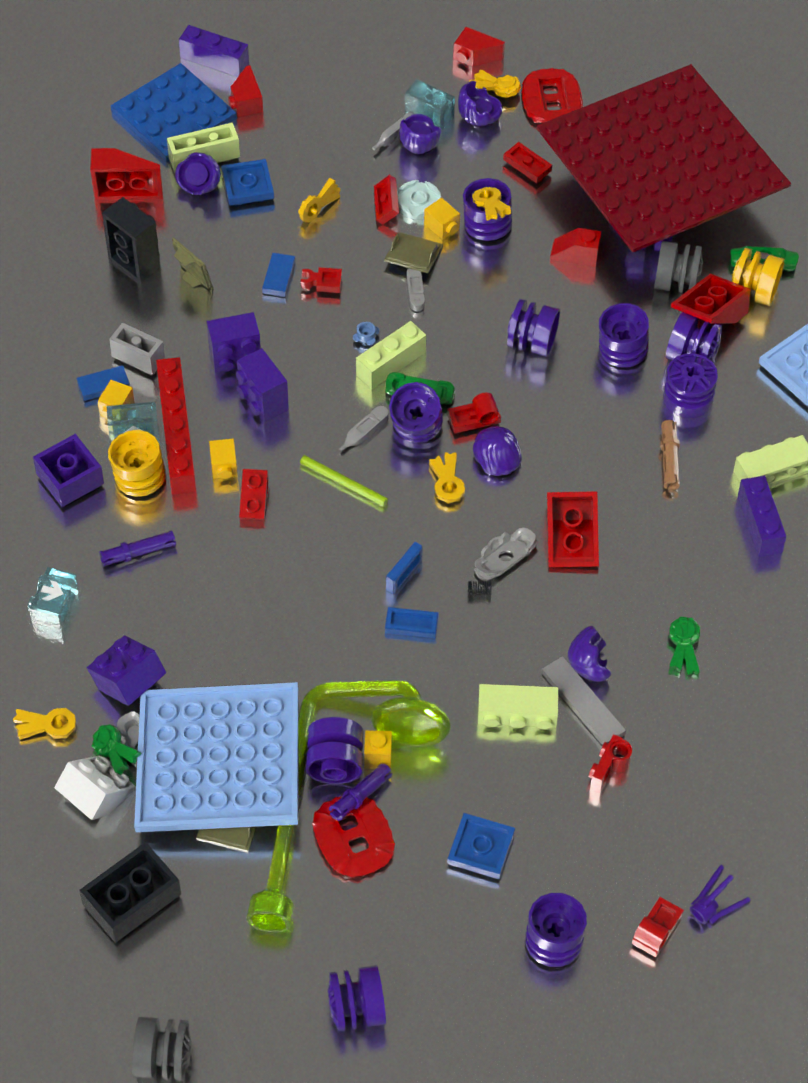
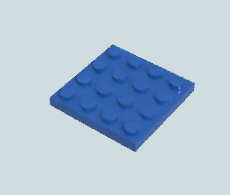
[111,63,237,162]

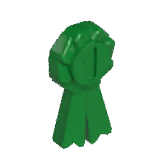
[669,616,700,676]
[92,724,141,775]

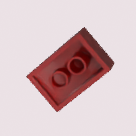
[90,148,163,200]
[671,273,751,323]
[547,491,599,568]

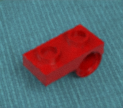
[447,392,501,433]
[239,469,269,521]
[588,734,632,793]
[632,897,684,957]

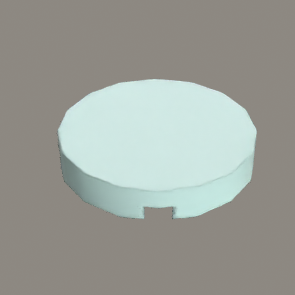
[397,180,441,220]

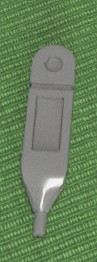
[372,111,415,151]
[407,268,425,312]
[339,406,389,452]

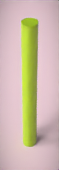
[300,455,388,507]

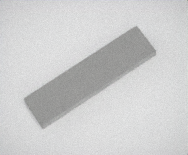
[541,656,626,746]

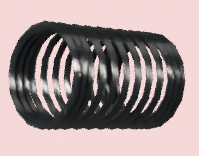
[468,580,492,596]

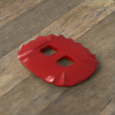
[521,68,583,123]
[312,797,395,877]

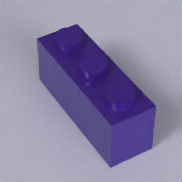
[179,25,249,77]
[738,475,786,557]

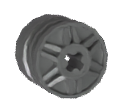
[654,240,703,293]
[132,1017,192,1081]

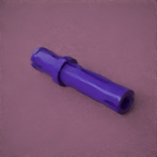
[99,530,176,567]
[329,764,392,821]

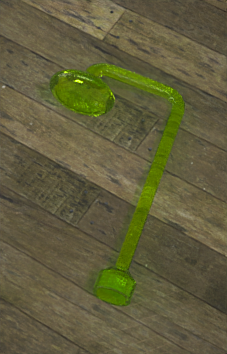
[246,680,451,933]

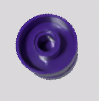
[306,717,364,784]

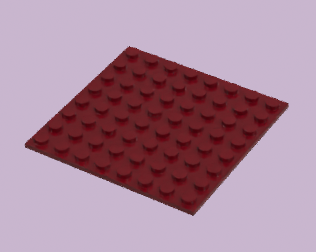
[536,64,791,252]

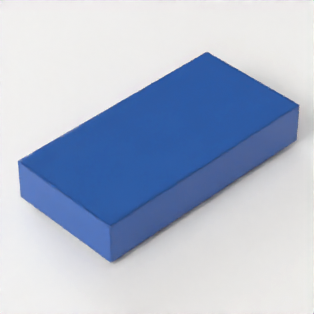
[262,253,295,297]
[77,365,130,401]
[386,542,423,594]
[385,607,439,639]

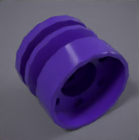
[463,178,512,241]
[507,299,560,357]
[599,303,649,367]
[666,312,722,361]
[663,353,718,418]
[389,382,443,443]
[525,893,587,967]
[327,965,386,1032]

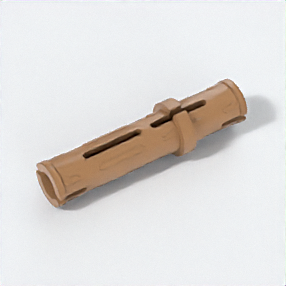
[660,420,680,490]

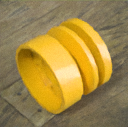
[731,248,785,306]
[108,430,166,497]

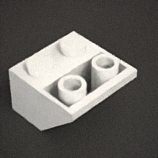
[54,756,136,820]

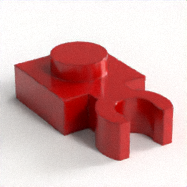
[300,267,342,293]

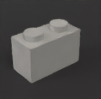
[109,323,165,375]

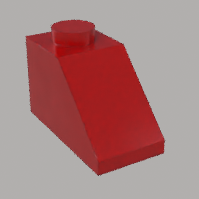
[453,27,505,67]
[228,65,263,118]
[550,228,601,267]

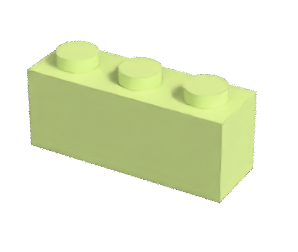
[167,123,240,173]
[356,321,426,390]
[734,435,808,486]
[478,684,558,729]

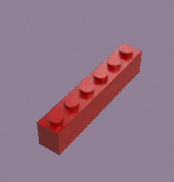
[156,357,196,495]

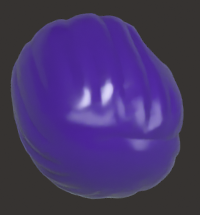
[458,81,503,127]
[399,114,441,154]
[175,153,221,195]
[473,426,522,476]
[568,626,611,682]

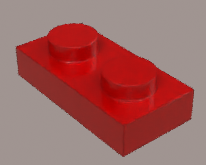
[503,142,553,183]
[374,174,399,225]

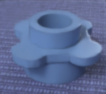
[353,322,380,346]

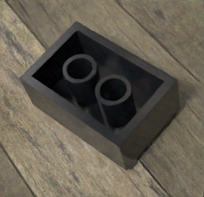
[102,197,161,283]
[79,842,181,943]

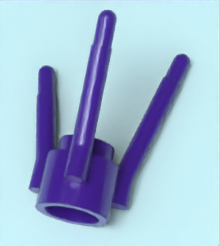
[690,865,751,925]

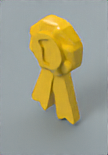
[469,70,521,98]
[298,178,341,223]
[472,187,511,221]
[429,452,465,504]
[13,708,76,740]

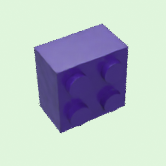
[206,312,261,373]
[236,348,289,422]
[33,433,104,507]
[86,635,166,706]

